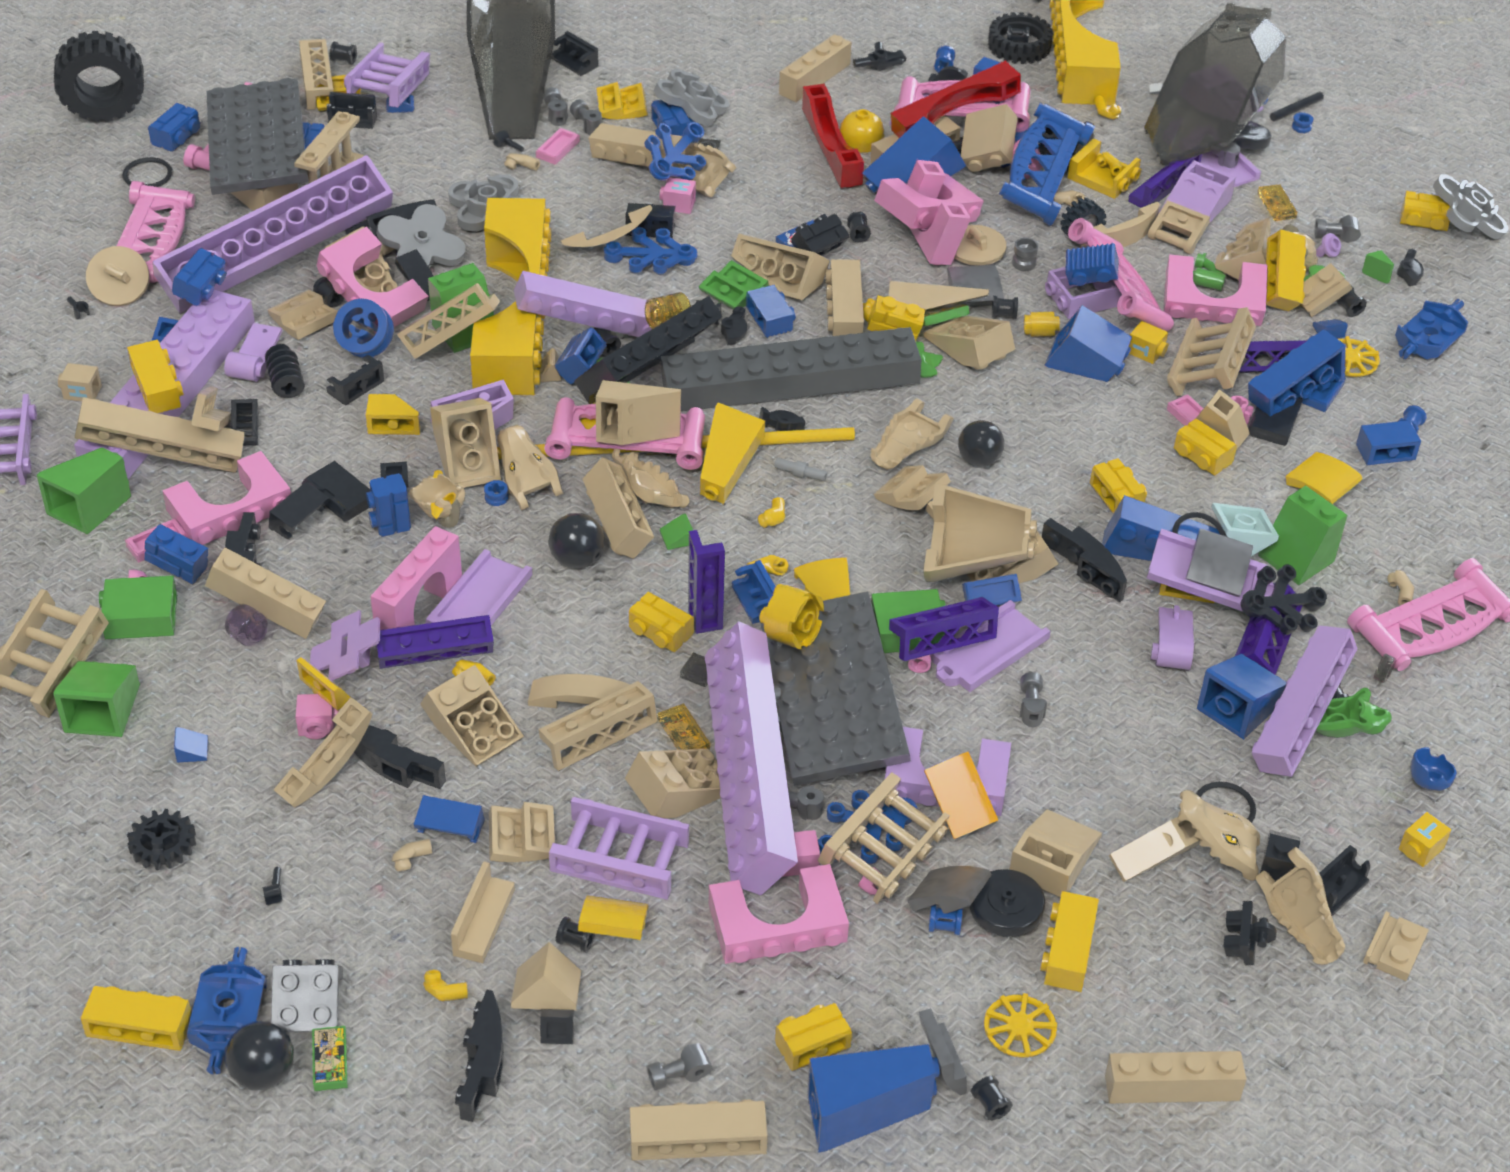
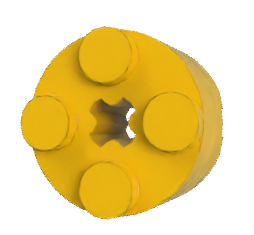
[759,584,824,649]

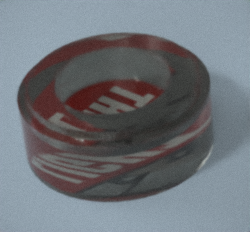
[1373,654,1396,683]

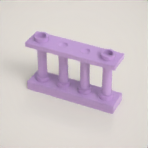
[344,43,430,107]
[0,394,37,485]
[549,797,689,900]

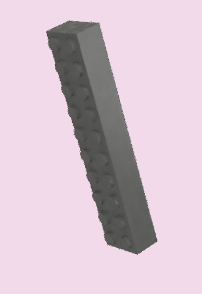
[661,327,922,412]

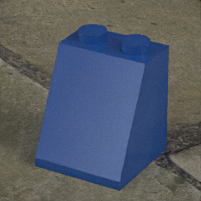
[1045,305,1132,382]
[1197,654,1287,740]

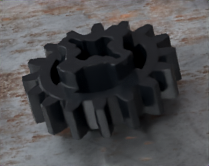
[127,809,196,870]

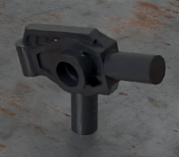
[853,42,907,71]

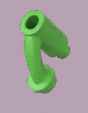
[1193,253,1226,291]

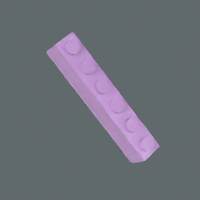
[514,271,666,337]
[1252,625,1358,777]

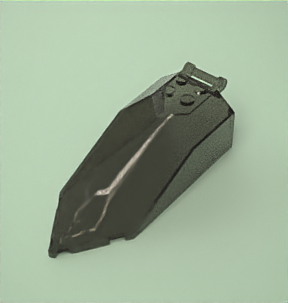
[1144,3,1286,166]

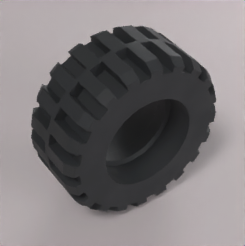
[54,31,144,122]

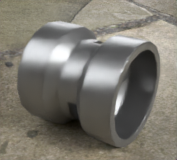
[1012,238,1039,271]

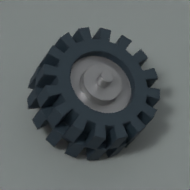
[1060,197,1107,244]

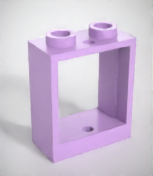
[1045,267,1122,319]

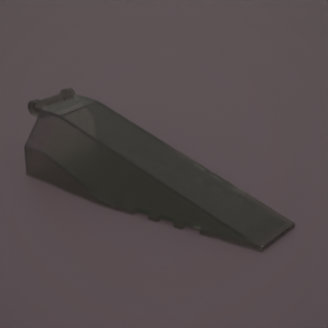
[466,0,556,140]

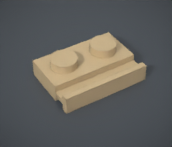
[1301,263,1352,317]
[1363,911,1429,981]

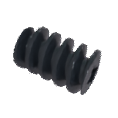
[265,344,305,398]

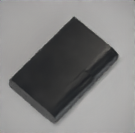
[1248,397,1303,446]
[302,461,370,521]

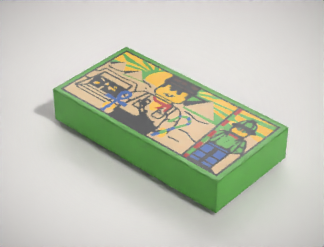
[923,303,970,326]
[312,1026,348,1091]

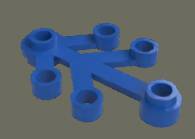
[644,122,706,181]
[604,227,698,274]
[817,790,917,864]

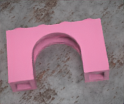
[907,160,971,265]
[874,173,984,229]
[317,226,428,334]
[1163,254,1267,326]
[162,451,291,545]
[370,526,462,630]
[708,864,849,964]

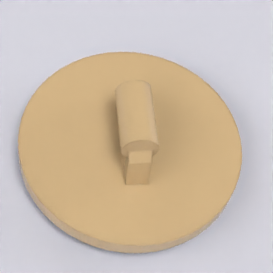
[954,225,1006,265]
[86,246,149,306]

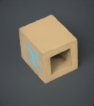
[58,363,102,401]

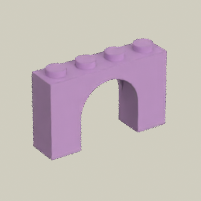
[885,727,1011,816]

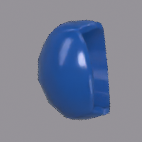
[1410,747,1457,791]

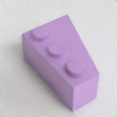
[430,380,514,430]

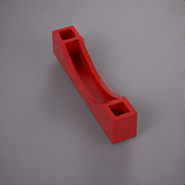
[890,60,1021,138]
[802,83,864,188]

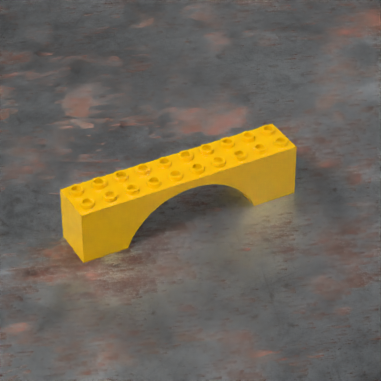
[1049,0,1121,105]
[470,198,551,395]

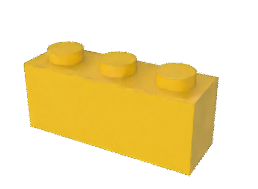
[1266,229,1307,312]
[127,339,184,413]
[1040,891,1099,992]
[80,986,192,1051]

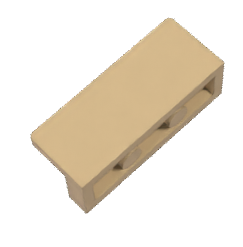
[451,861,515,963]

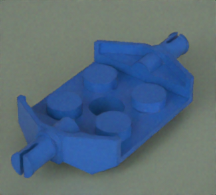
[1395,299,1469,359]
[187,947,267,1074]

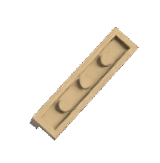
[299,39,333,110]
[397,283,500,359]
[191,386,231,431]
[538,681,657,771]

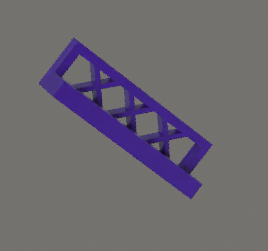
[1128,145,1203,208]
[1220,340,1307,372]
[688,530,725,634]
[1235,582,1302,675]
[889,597,999,661]
[377,615,494,669]

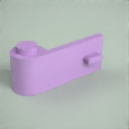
[224,323,282,382]
[1151,605,1194,670]

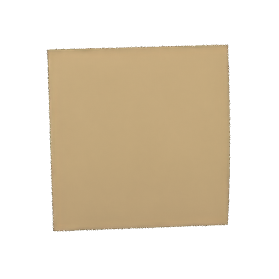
[268,290,338,340]
[874,465,951,510]
[489,802,555,862]

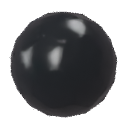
[958,420,1005,467]

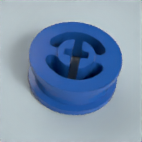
[333,298,394,358]

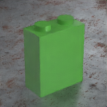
[99,576,178,639]
[871,589,948,653]

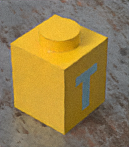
[1129,321,1169,364]
[1399,812,1452,867]

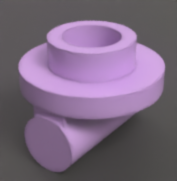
[1316,233,1341,257]

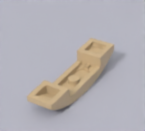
[1080,202,1160,249]
[561,205,652,247]
[528,674,644,717]
[274,697,373,807]

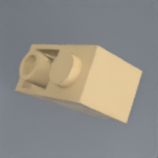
[1196,389,1250,451]

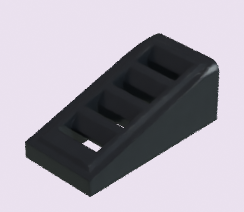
[231,399,259,446]

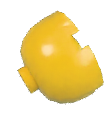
[840,109,884,153]

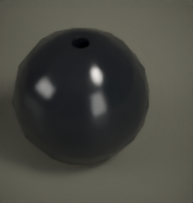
[548,513,605,569]
[225,1021,294,1090]

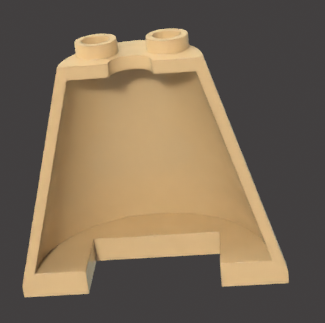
[923,484,1037,582]

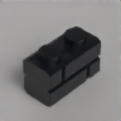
[791,213,849,256]

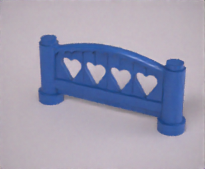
[999,103,1095,226]

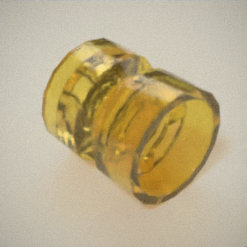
[644,292,691,329]

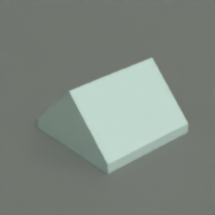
[1211,503,1279,556]

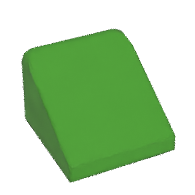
[1362,250,1394,284]
[660,514,693,550]

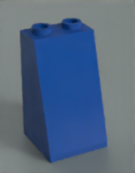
[862,116,966,194]
[807,1044,940,1153]

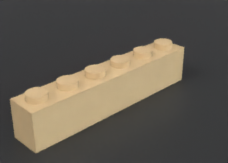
[74,397,245,473]

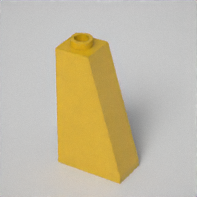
[700,403,765,504]

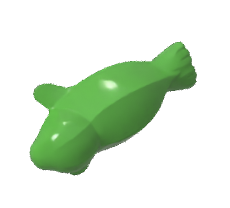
[1315,688,1392,738]

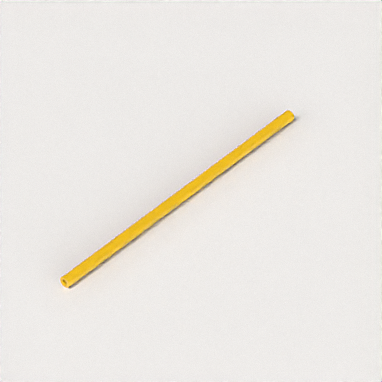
[497,427,855,460]

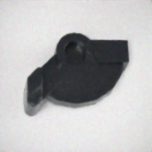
[928,66,969,82]
[1397,248,1424,287]
[721,306,747,345]
[759,407,805,431]

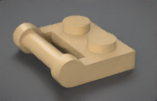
[1148,200,1210,254]

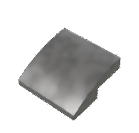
[947,264,1004,307]
[1185,528,1253,597]
[907,866,992,914]
[919,1008,967,1095]

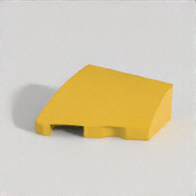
[794,557,850,601]

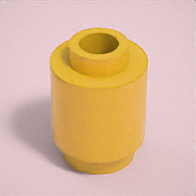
[1024,311,1060,337]

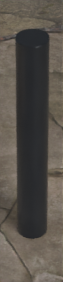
[1270,91,1324,121]

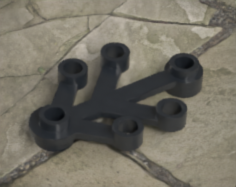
[1240,564,1327,635]

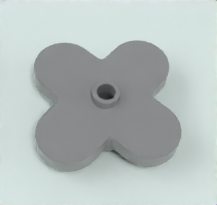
[654,69,729,126]
[448,175,519,231]
[1433,175,1508,239]
[377,204,465,273]

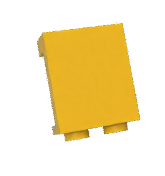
[1067,138,1141,199]

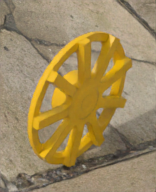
[1338,336,1380,377]
[984,993,1057,1058]

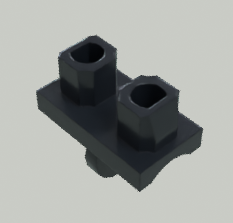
[1223,901,1277,965]

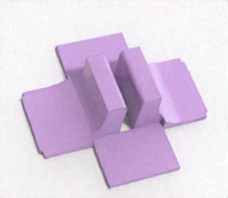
[310,610,380,681]

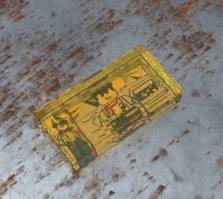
[1257,184,1298,221]
[658,703,710,750]

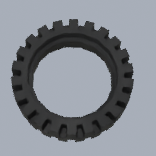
[988,12,1053,64]

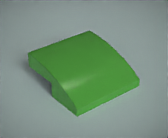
[699,260,769,309]

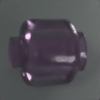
[225,604,268,646]

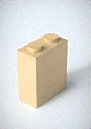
[961,104,1018,172]

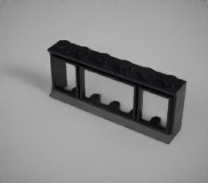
[574,296,723,404]

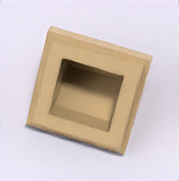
[539,348,562,382]

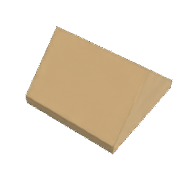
[511,942,581,1010]

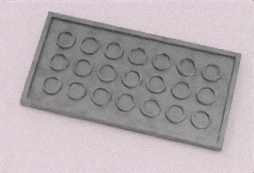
[206,78,308,195]
[759,591,911,786]

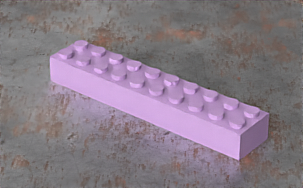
[153,155,393,314]
[74,290,255,479]
[705,621,798,895]

